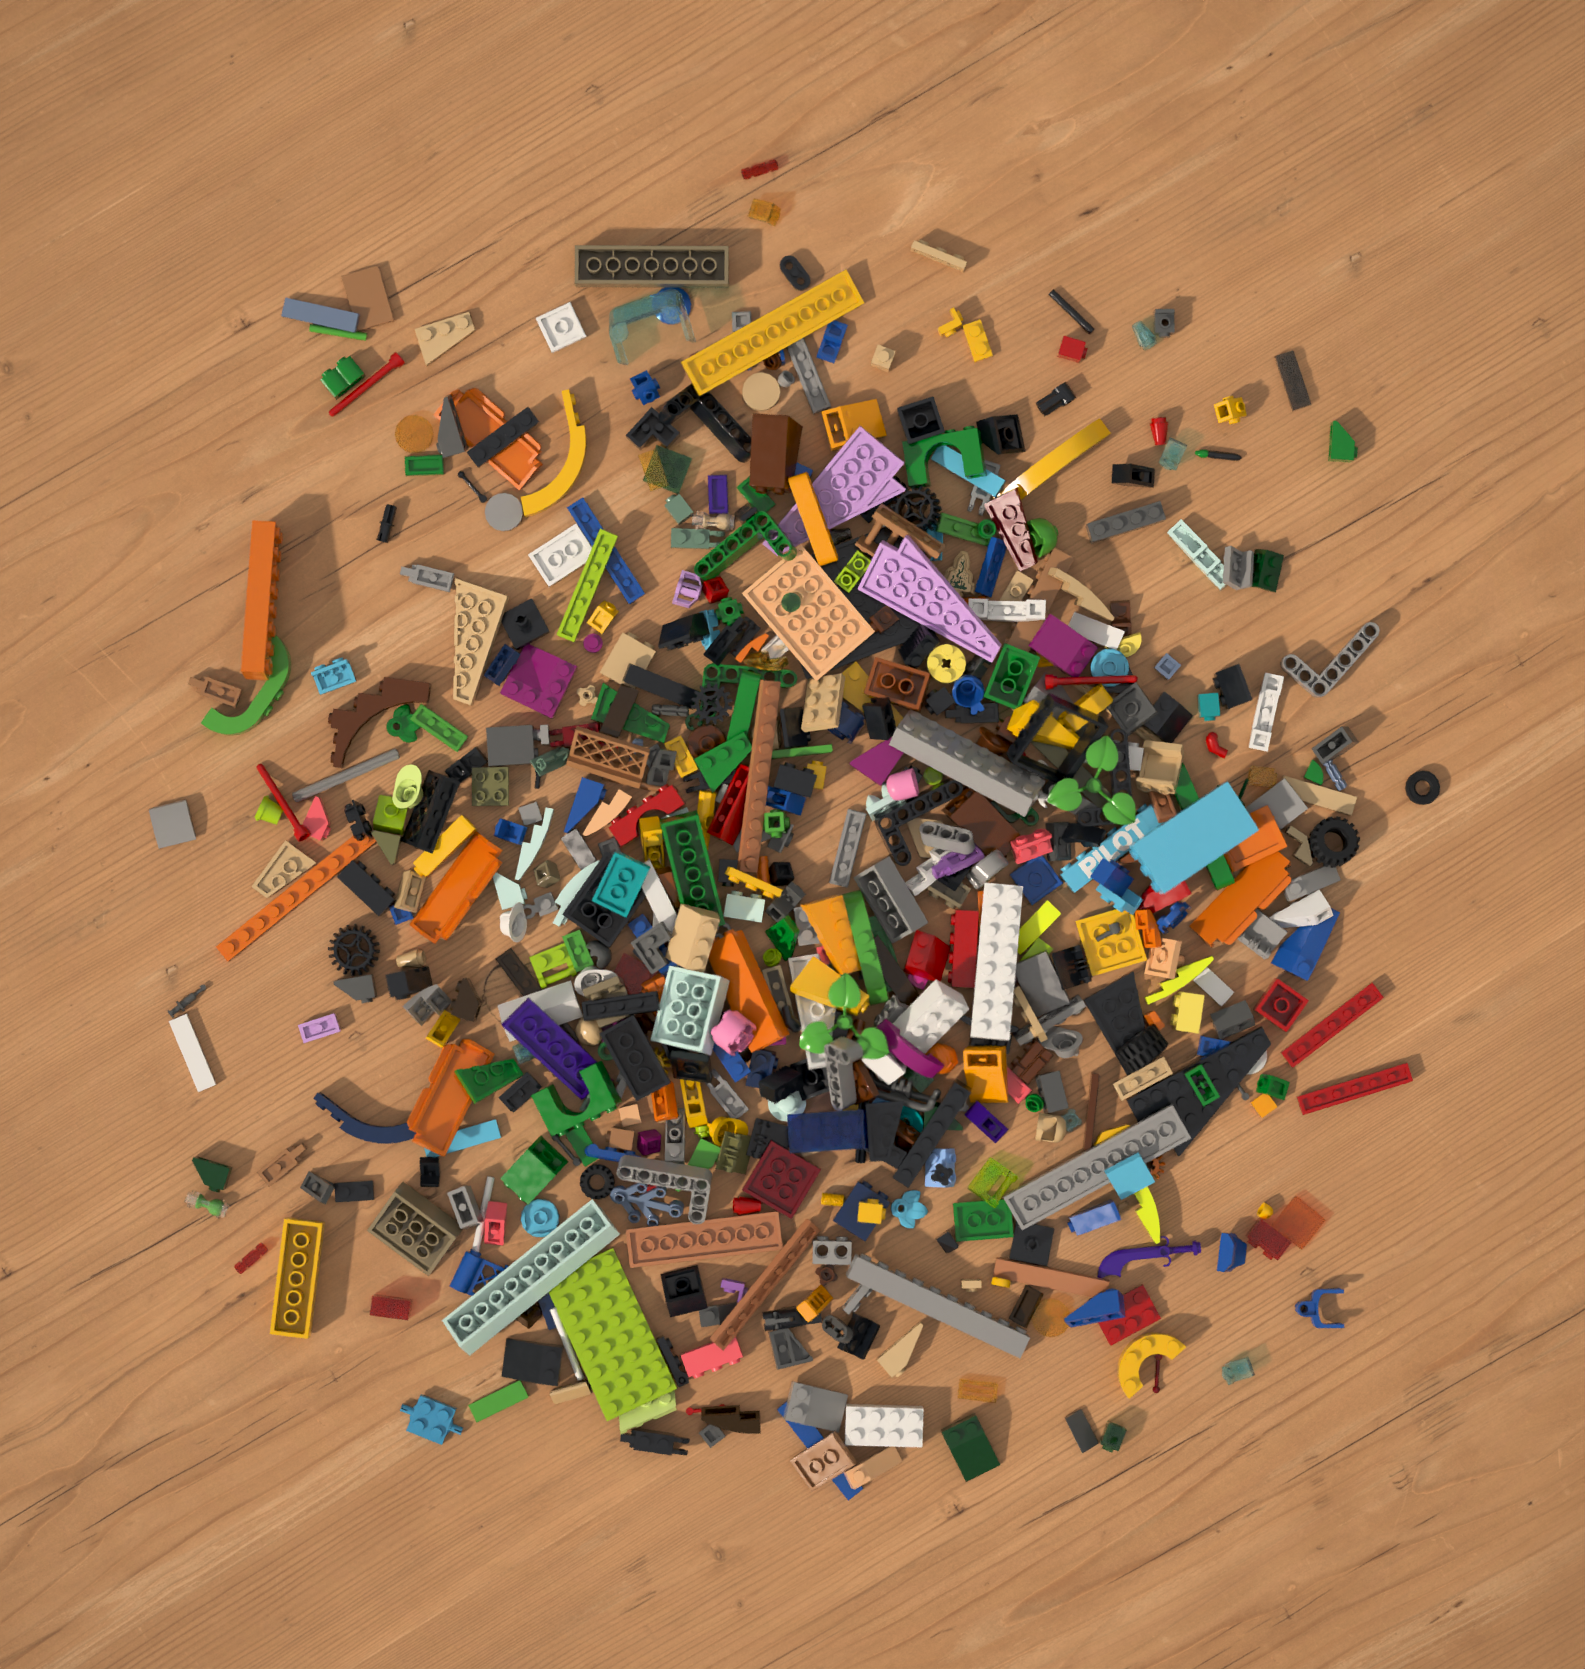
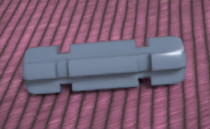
[1323,760,1347,791]

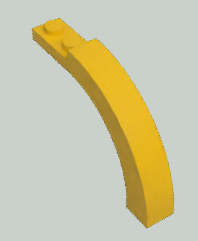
[521,389,587,517]
[992,418,1111,500]

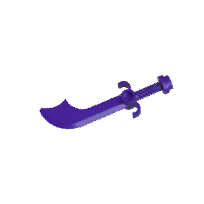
[1098,1236,1201,1278]

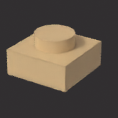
[961,1279,981,1292]

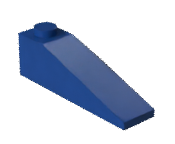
[1271,908,1340,981]

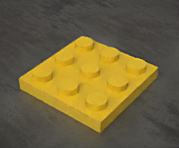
[1075,909,1147,976]

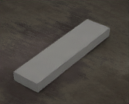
[787,338,831,414]
[829,809,867,888]

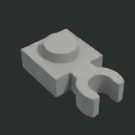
[523,892,559,919]

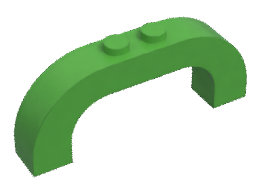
[201,635,291,735]
[842,890,889,1006]

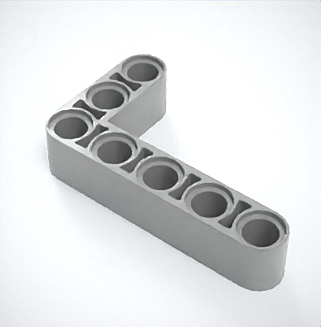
[1280,622,1380,698]
[617,1155,712,1224]

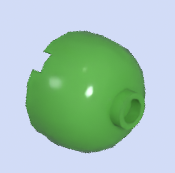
[1027,518,1058,557]

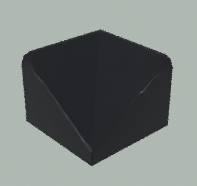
[769,862,795,886]
[935,1230,959,1253]

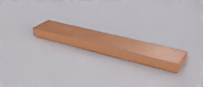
[993,1257,1110,1297]

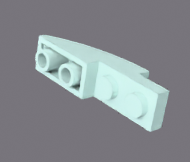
[553,860,599,927]

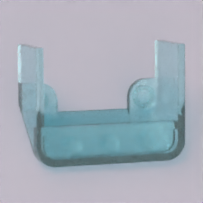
[609,289,696,365]

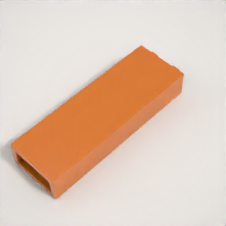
[708,929,790,1053]

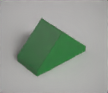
[1184,1064,1220,1107]

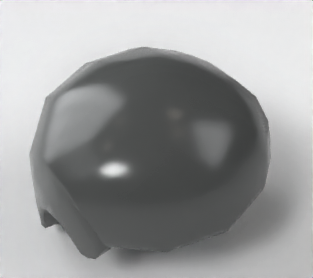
[585,940,612,970]

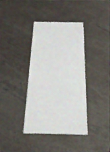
[1068,612,1125,650]

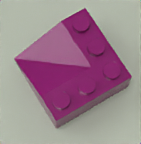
[500,644,578,719]

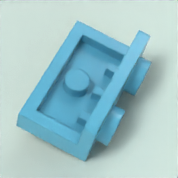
[311,657,357,695]
[1096,884,1143,915]

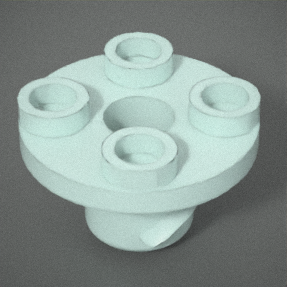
[768,1091,806,1122]

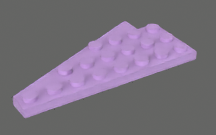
[762,426,906,556]
[858,535,1002,663]

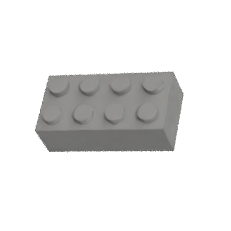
[853,856,928,944]

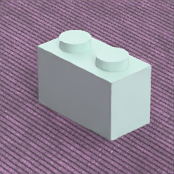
[724,891,765,923]

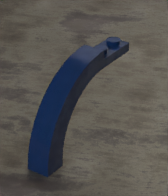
[313,1092,416,1144]

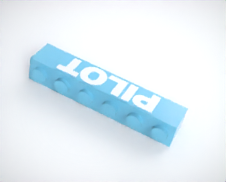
[1060,804,1164,893]

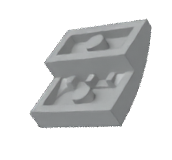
[149,800,196,849]
[403,984,452,1026]

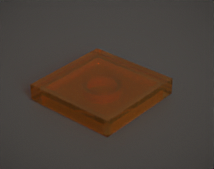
[1272,1195,1326,1250]

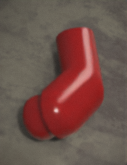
[1205,732,1228,758]

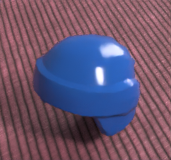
[952,675,985,715]

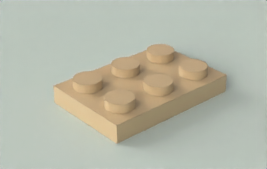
[801,673,845,732]

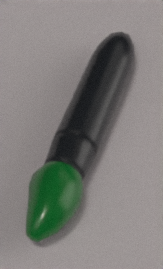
[1195,449,1242,461]

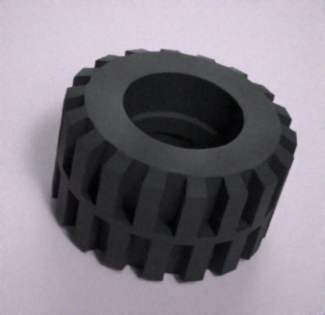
[1308,816,1360,868]
[1116,1025,1168,1073]

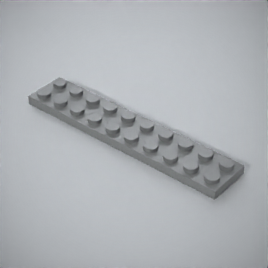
[1003,1104,1191,1230]

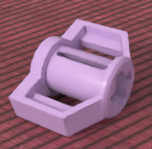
[672,570,702,608]

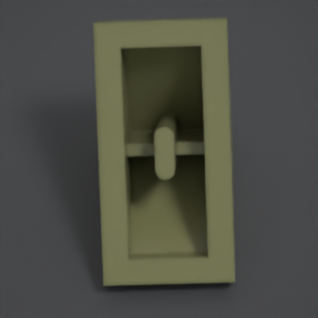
[371,830,402,865]

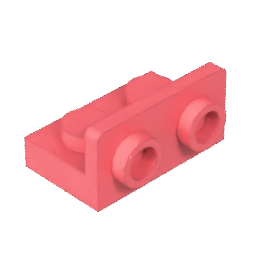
[1010,829,1053,864]

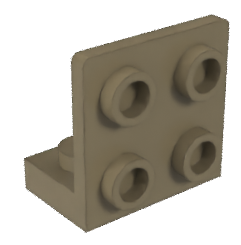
[582,976,632,1028]

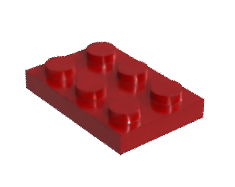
[1098,1284,1161,1346]

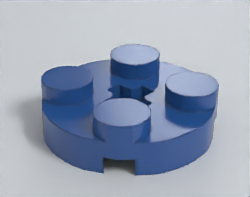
[1157,901,1191,934]

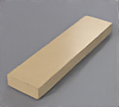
[1282,775,1357,815]

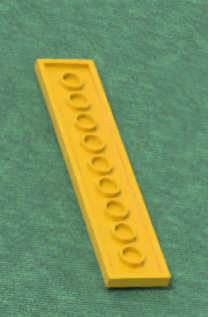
[681,270,864,396]

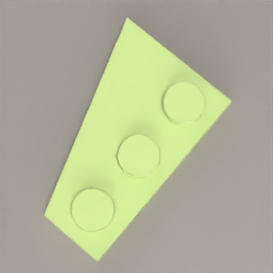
[619,1390,677,1434]

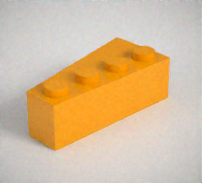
[801,895,861,975]

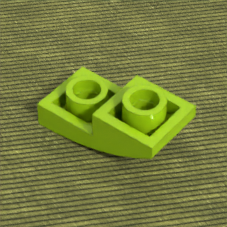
[834,549,872,593]

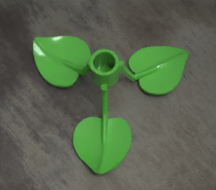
[1047,736,1136,825]
[799,973,889,1059]

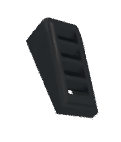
[735,503,757,525]

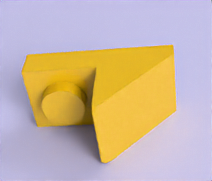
[426,1010,461,1048]

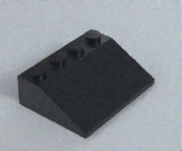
[562,851,646,948]

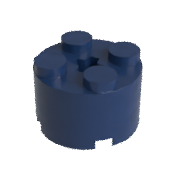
[827,701,865,744]

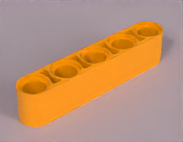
[788,472,839,566]

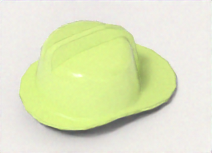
[392,764,423,809]

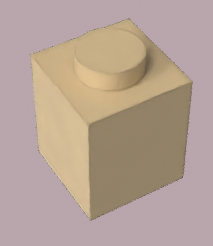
[871,345,896,372]

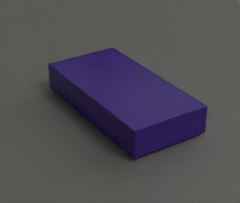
[708,475,728,514]

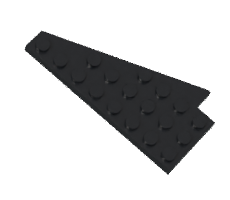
[1126,1026,1271,1156]

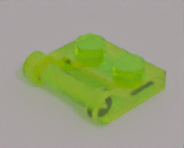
[968,1157,1018,1208]

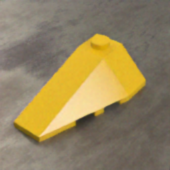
[1007,700,1080,750]

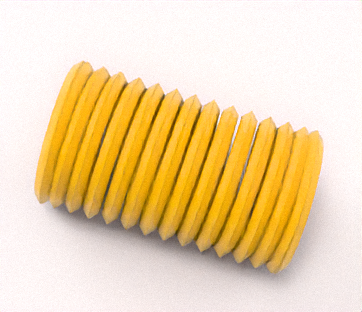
[821,1192,844,1207]

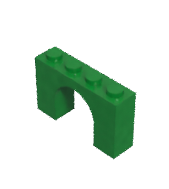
[902,426,987,489]
[531,1060,622,1137]

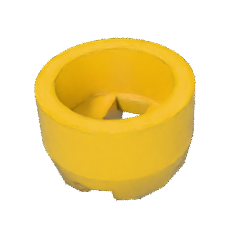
[1257,1202,1273,1219]

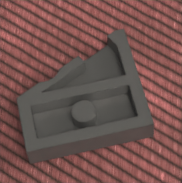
[768,1328,813,1370]

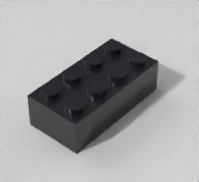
[599,1015,671,1102]

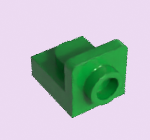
[1256,1074,1290,1100]

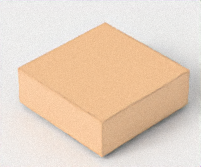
[618,1104,642,1127]

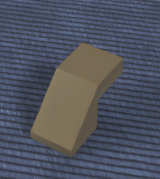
[1285,826,1313,866]

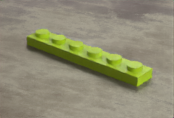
[556,529,618,642]

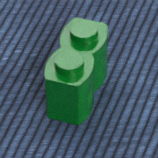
[321,356,366,400]

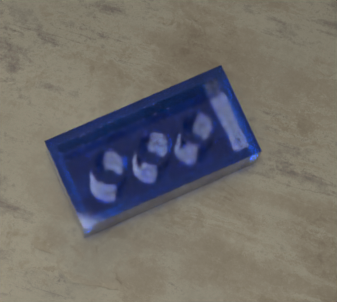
[787,1110,869,1153]

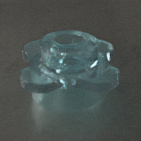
[1061,1109,1082,1132]

